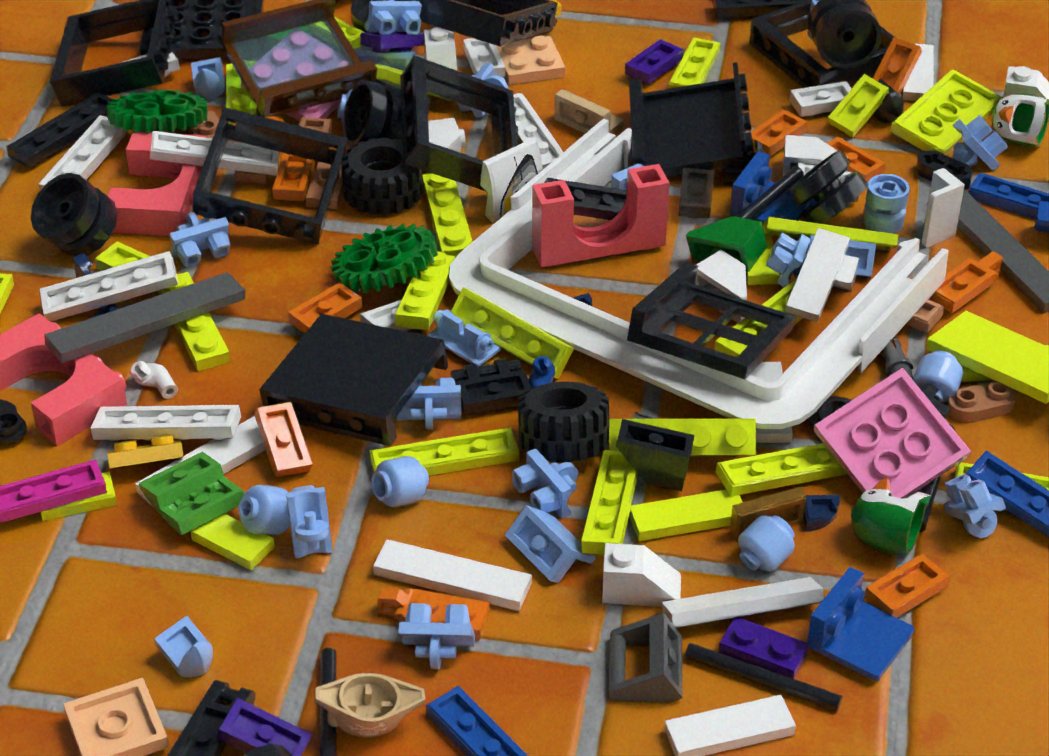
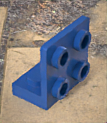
[730,151,812,226]
[807,566,914,681]

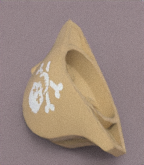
[315,673,425,738]

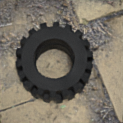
[342,138,422,216]
[518,382,609,462]

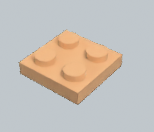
[496,36,566,85]
[63,678,169,756]

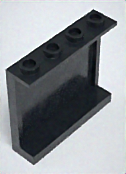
[629,62,754,177]
[259,314,448,446]

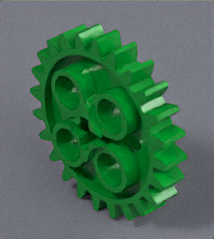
[107,89,208,134]
[331,224,438,293]

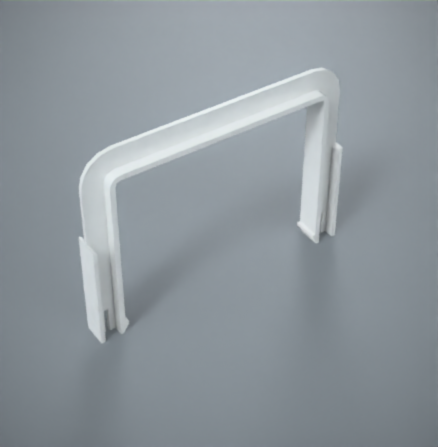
[449,119,948,429]

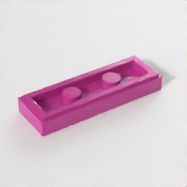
[0,460,107,523]

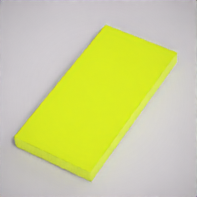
[889,69,1003,156]
[926,311,1049,404]

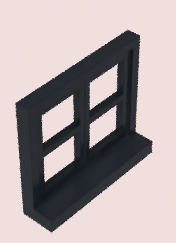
[627,262,796,380]

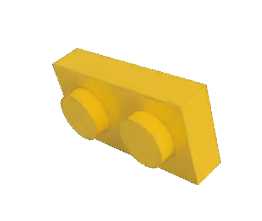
[107,435,184,468]

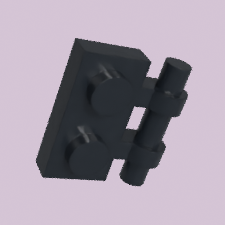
[450,358,532,415]

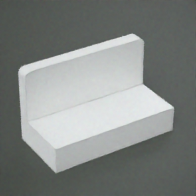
[922,168,965,248]

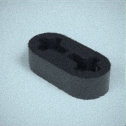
[916,150,973,190]

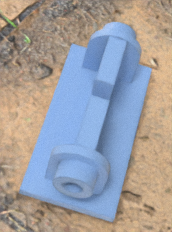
[427,310,501,366]

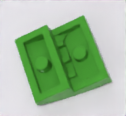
[139,452,244,535]

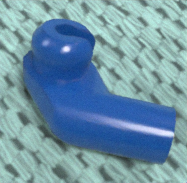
[529,356,555,389]

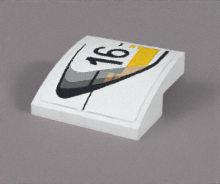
[480,138,543,223]

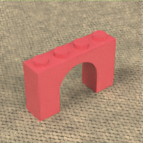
[108,132,207,236]
[532,164,670,267]
[0,313,127,446]

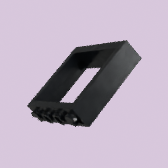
[50,0,178,106]
[411,0,558,47]
[749,0,896,88]
[400,55,518,192]
[192,107,348,245]

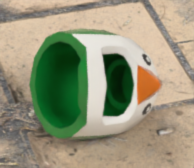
[991,94,1049,147]
[851,477,931,555]

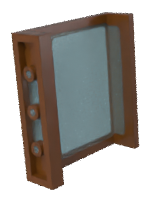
[221,0,377,117]

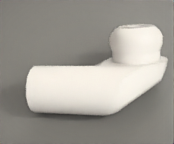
[130,361,178,399]

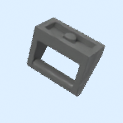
[609,613,683,703]

